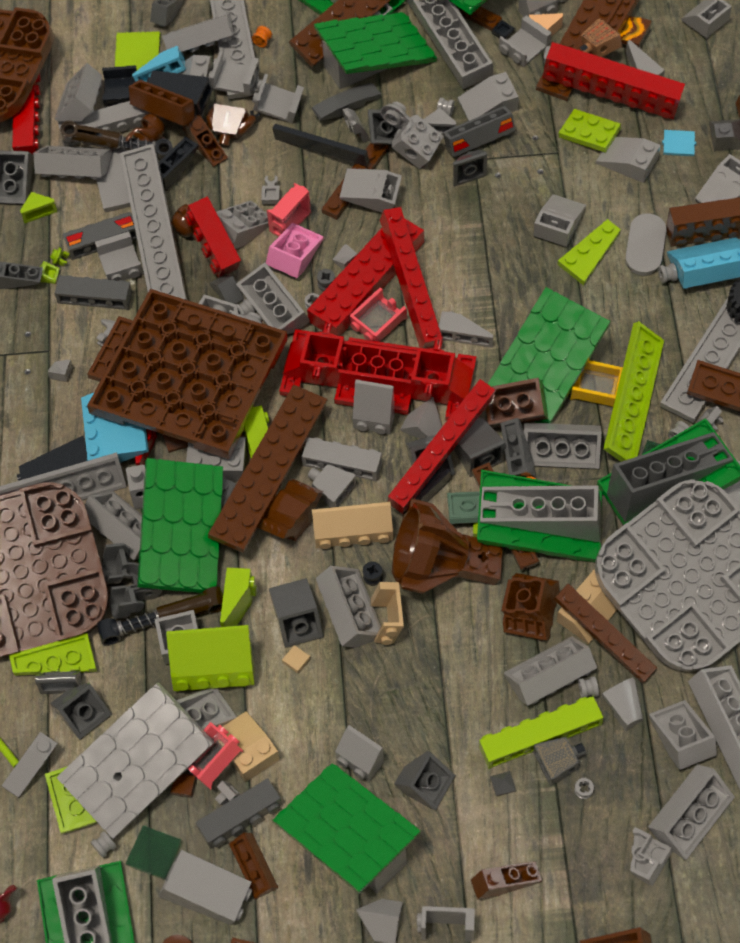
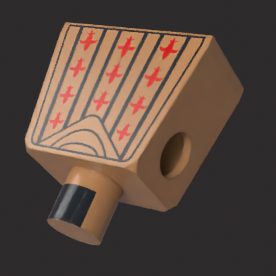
[578,18,622,57]

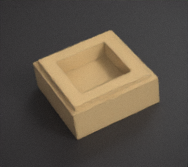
[282,645,310,673]

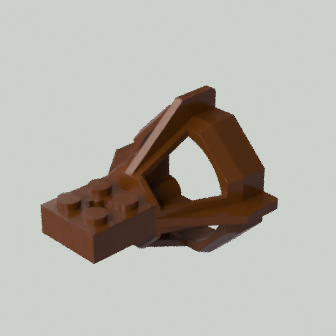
[391,499,503,594]

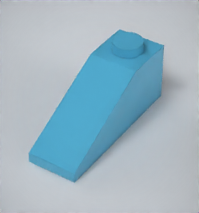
[132,45,186,82]

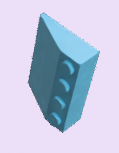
[667,238,740,289]
[81,393,149,463]

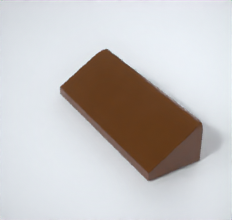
[229,832,278,899]

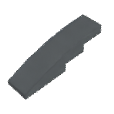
[311,83,381,121]

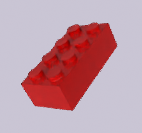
[185,196,241,278]

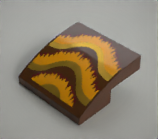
[620,16,652,48]

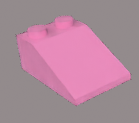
[266,223,324,278]

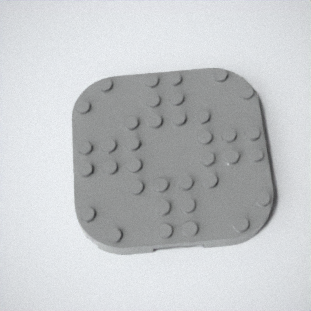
[595,479,740,672]

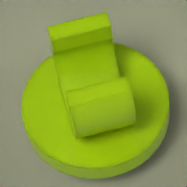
[50,247,69,266]

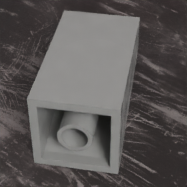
[158,850,252,925]

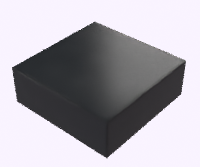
[492,20,515,40]

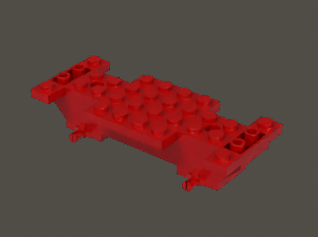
[279,322,477,421]

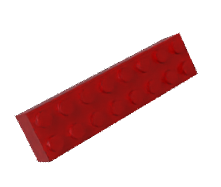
[542,42,685,119]
[307,219,424,336]

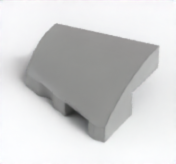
[342,108,369,143]
[602,677,643,731]
[630,827,673,886]

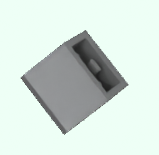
[682,0,732,38]

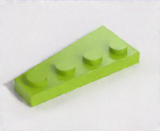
[557,219,621,286]
[9,633,97,676]

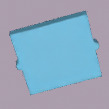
[662,130,696,156]

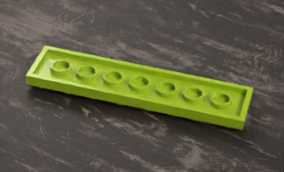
[603,321,664,462]

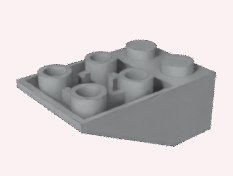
[695,154,740,203]
[339,168,402,213]
[533,194,586,247]
[216,201,269,249]

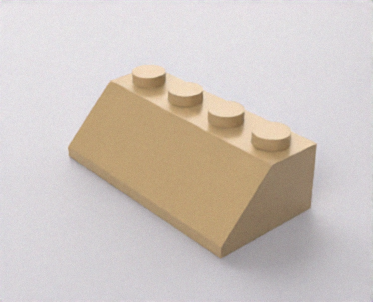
[312,502,393,549]
[557,569,618,645]

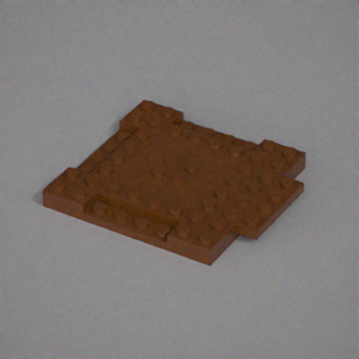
[87,289,288,459]

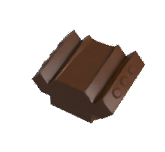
[258,479,323,542]
[501,573,560,640]

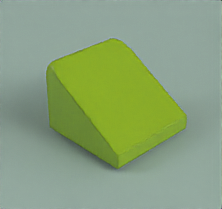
[40,261,60,284]

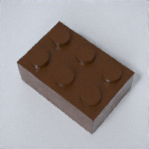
[486,378,548,429]

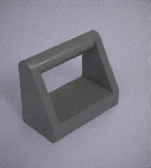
[35,671,82,694]

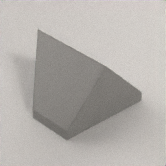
[400,397,442,439]
[356,899,403,943]

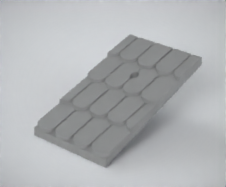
[56,683,215,839]

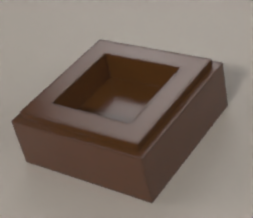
[171,774,196,798]

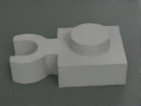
[261,176,280,204]

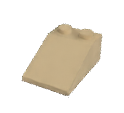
[218,711,280,782]

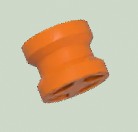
[252,26,272,48]

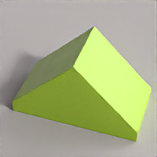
[20,192,58,224]

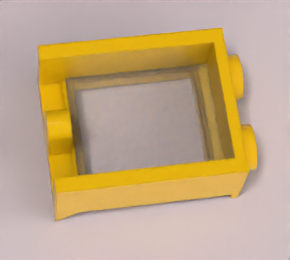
[570,360,623,407]

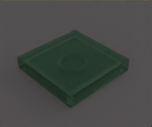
[126,825,182,880]

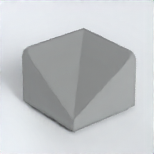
[333,244,357,270]
[48,360,73,382]

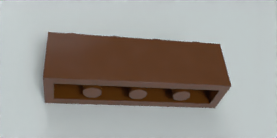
[129,80,194,126]

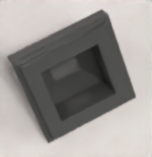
[490,771,516,796]

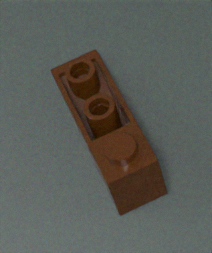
[182,115,228,167]
[471,861,542,900]

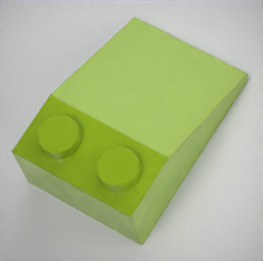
[220,568,257,627]

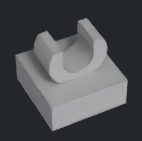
[697,406,723,430]
[215,781,241,805]

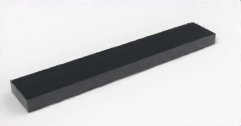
[272,124,369,167]

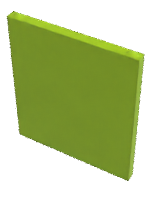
[115,31,160,70]

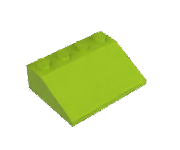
[166,625,254,691]

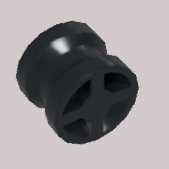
[363,561,383,586]

